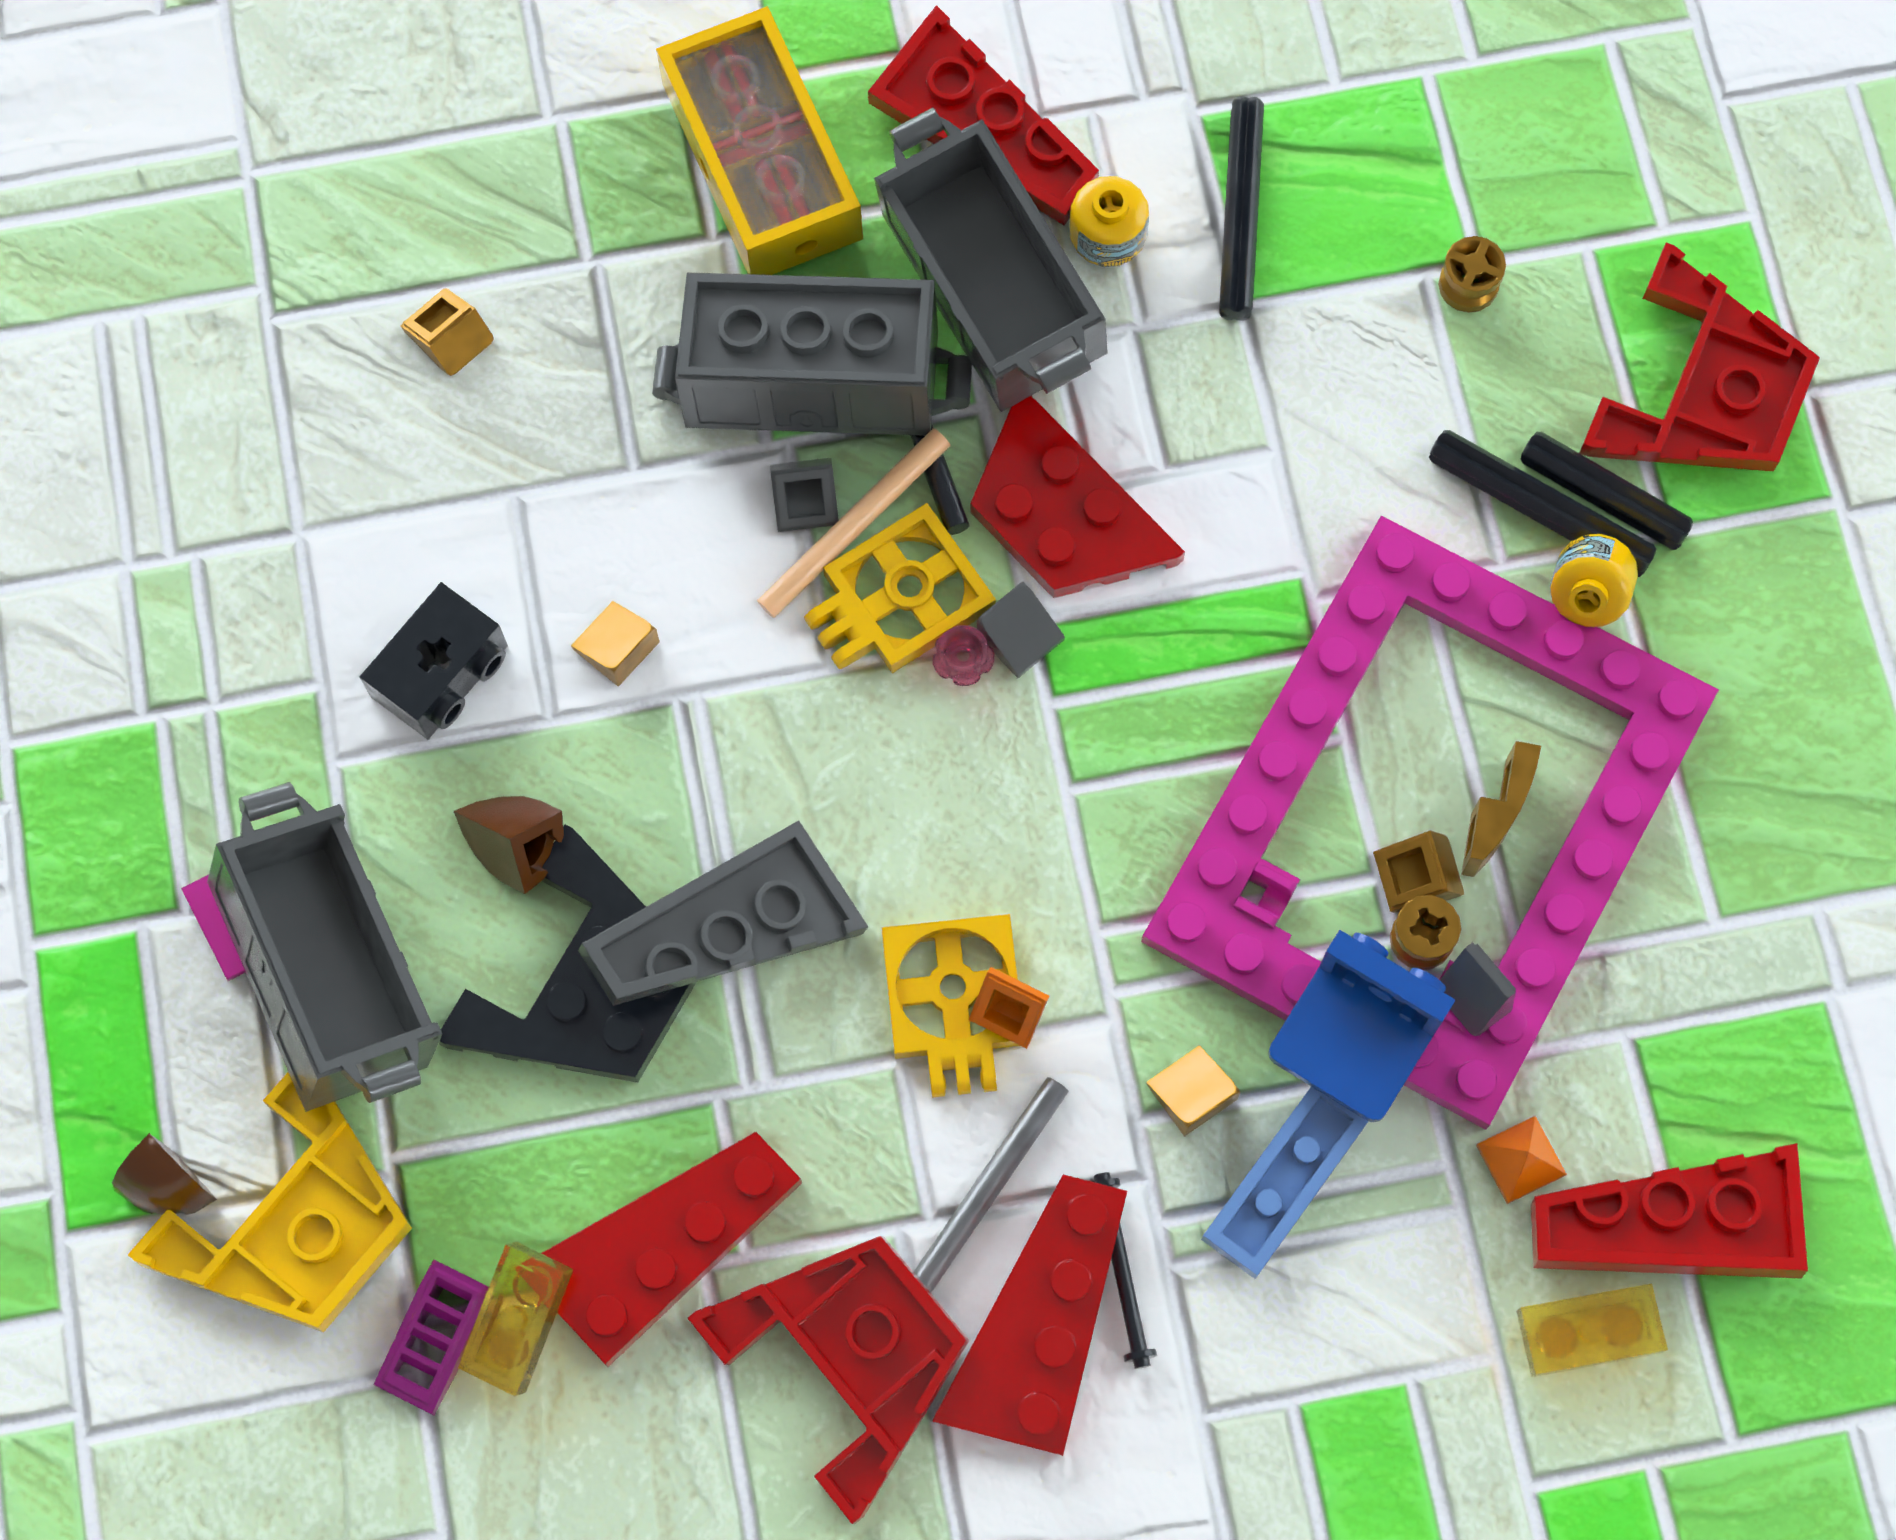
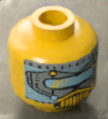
[1070,176,1149,267]
[1550,534,1638,627]

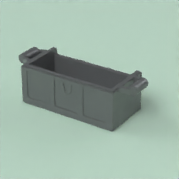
[874,107,1108,412]
[652,272,972,436]
[207,782,442,1112]

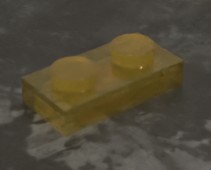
[458,1242,574,1396]
[1516,1283,1668,1377]

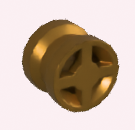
[1438,236,1506,313]
[1390,895,1461,970]

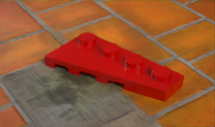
[868,5,1099,226]

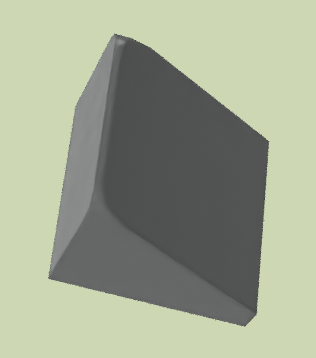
[770,458,839,532]
[977,582,1065,678]
[1440,942,1516,1036]

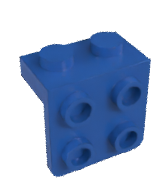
[1268,930,1455,1122]

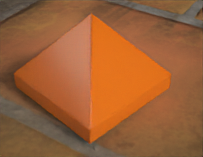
[968,967,1050,1049]
[1476,1116,1567,1204]

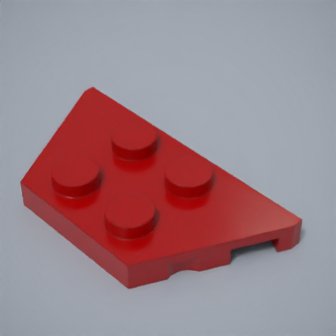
[970,396,1185,598]

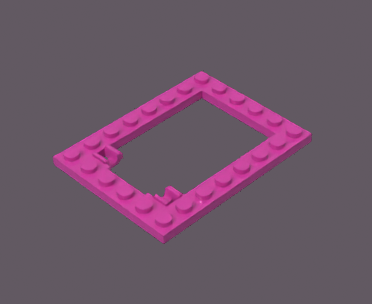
[1141,516,1719,1130]

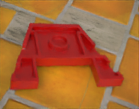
[1579,242,1820,472]
[687,1235,969,1524]

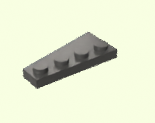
[578,820,868,1006]

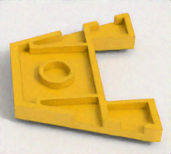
[128,1072,412,1333]

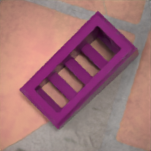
[373,1259,498,1416]

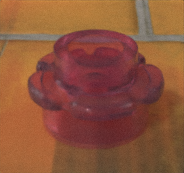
[932,625,994,686]

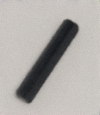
[1520,432,1693,550]

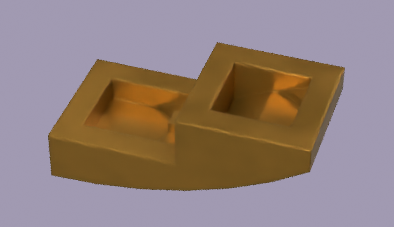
[1461,741,1541,877]

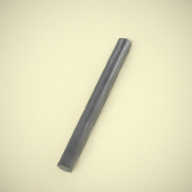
[914,1077,1069,1293]

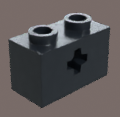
[359,582,508,740]

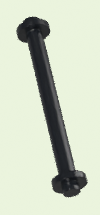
[1094,1172,1157,1369]

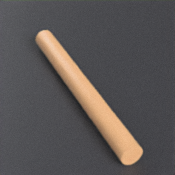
[757,428,951,618]

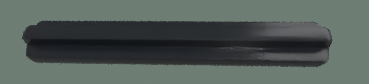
[1219,96,1264,321]
[1429,430,1657,577]

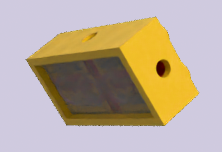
[656,6,863,275]

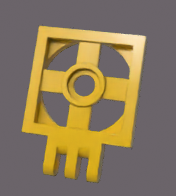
[804,503,996,673]
[882,914,1020,1098]

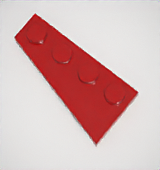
[516,1132,802,1367]
[1531,1143,1808,1279]
[932,1174,1128,1456]

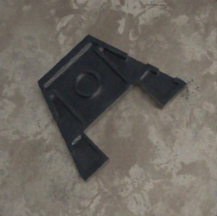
[439,824,696,1083]

